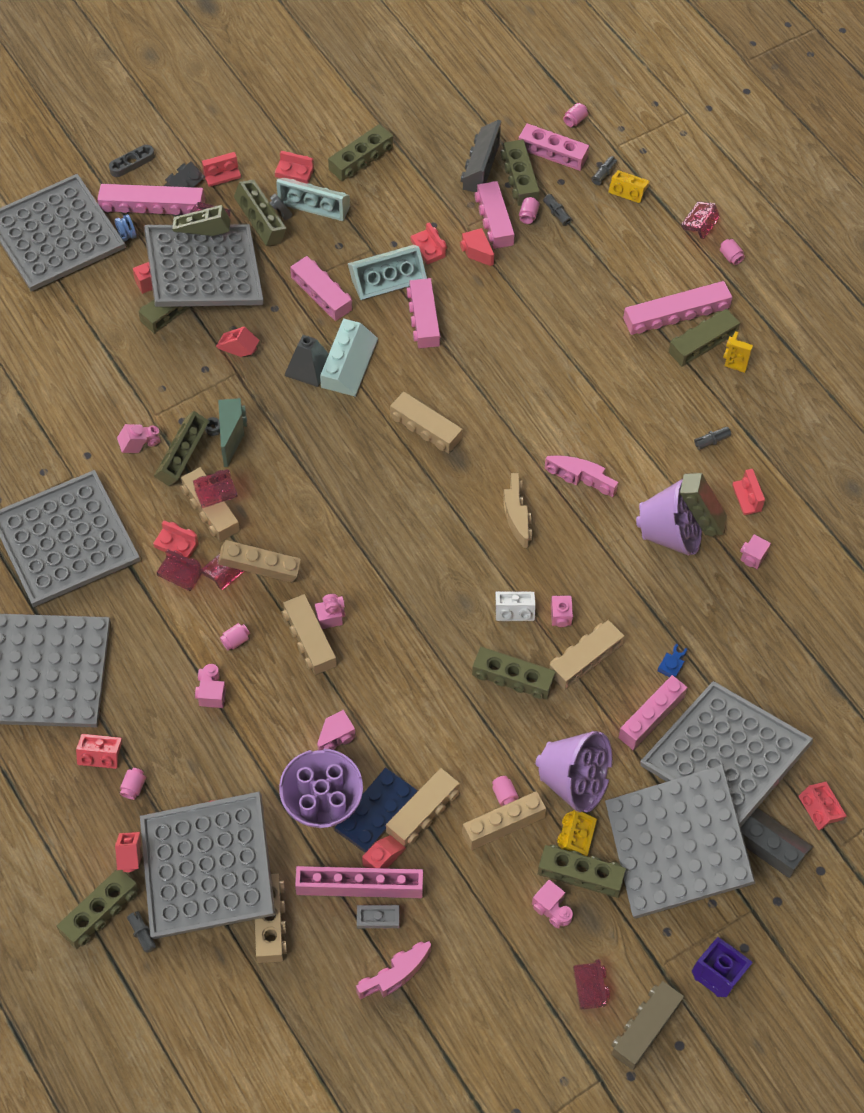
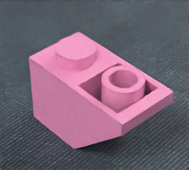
[317,710,355,750]

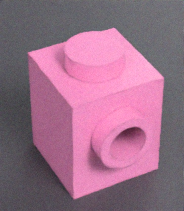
[740,534,771,569]
[551,596,573,627]

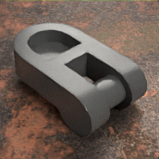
[269,193,292,220]

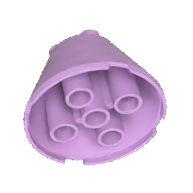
[636,479,702,556]
[536,731,612,813]
[279,749,363,828]

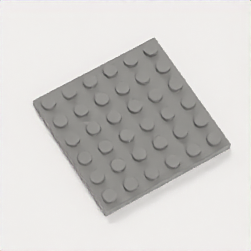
[0,174,126,291]
[144,224,263,307]
[0,470,140,607]
[0,614,110,727]
[640,681,813,827]
[605,765,756,919]
[140,792,275,939]

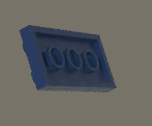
[334,767,418,853]

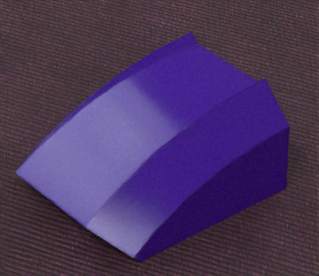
[692,937,753,997]

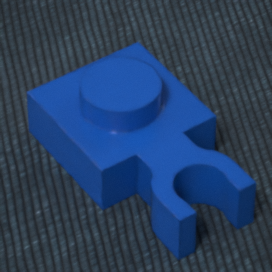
[657,644,688,678]

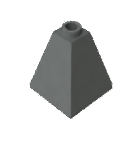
[285,335,329,387]

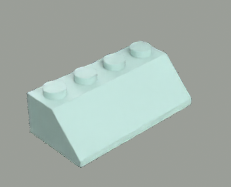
[276,178,350,221]
[348,245,427,300]
[320,318,378,397]

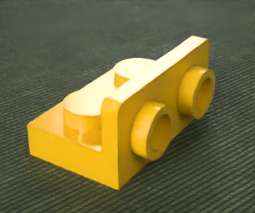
[608,170,650,203]
[723,331,753,373]
[557,810,597,857]

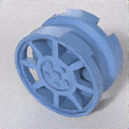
[114,214,137,242]

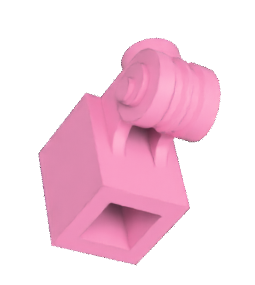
[117,424,160,453]
[315,594,345,629]
[195,664,226,708]
[532,880,573,928]

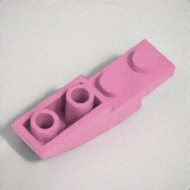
[544,456,618,497]
[356,941,431,1000]

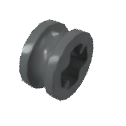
[205,417,220,436]

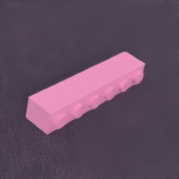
[97,184,206,215]
[623,281,732,335]
[295,866,423,898]

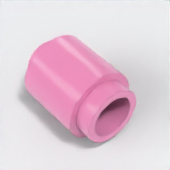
[563,103,588,127]
[519,197,540,224]
[720,239,745,265]
[220,623,250,651]
[120,768,146,800]
[492,776,519,806]

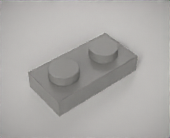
[357,905,399,928]

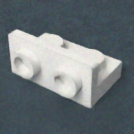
[495,592,535,621]

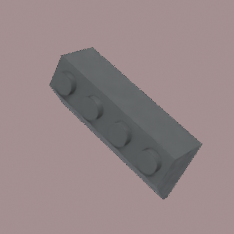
[461,120,501,192]
[740,808,813,879]

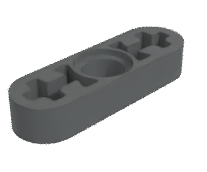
[109,145,155,177]

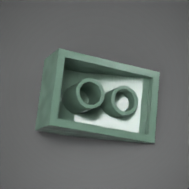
[218,398,247,467]

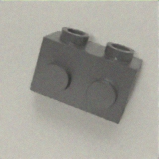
[164,161,205,187]

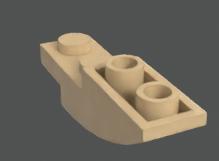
[503,473,532,548]

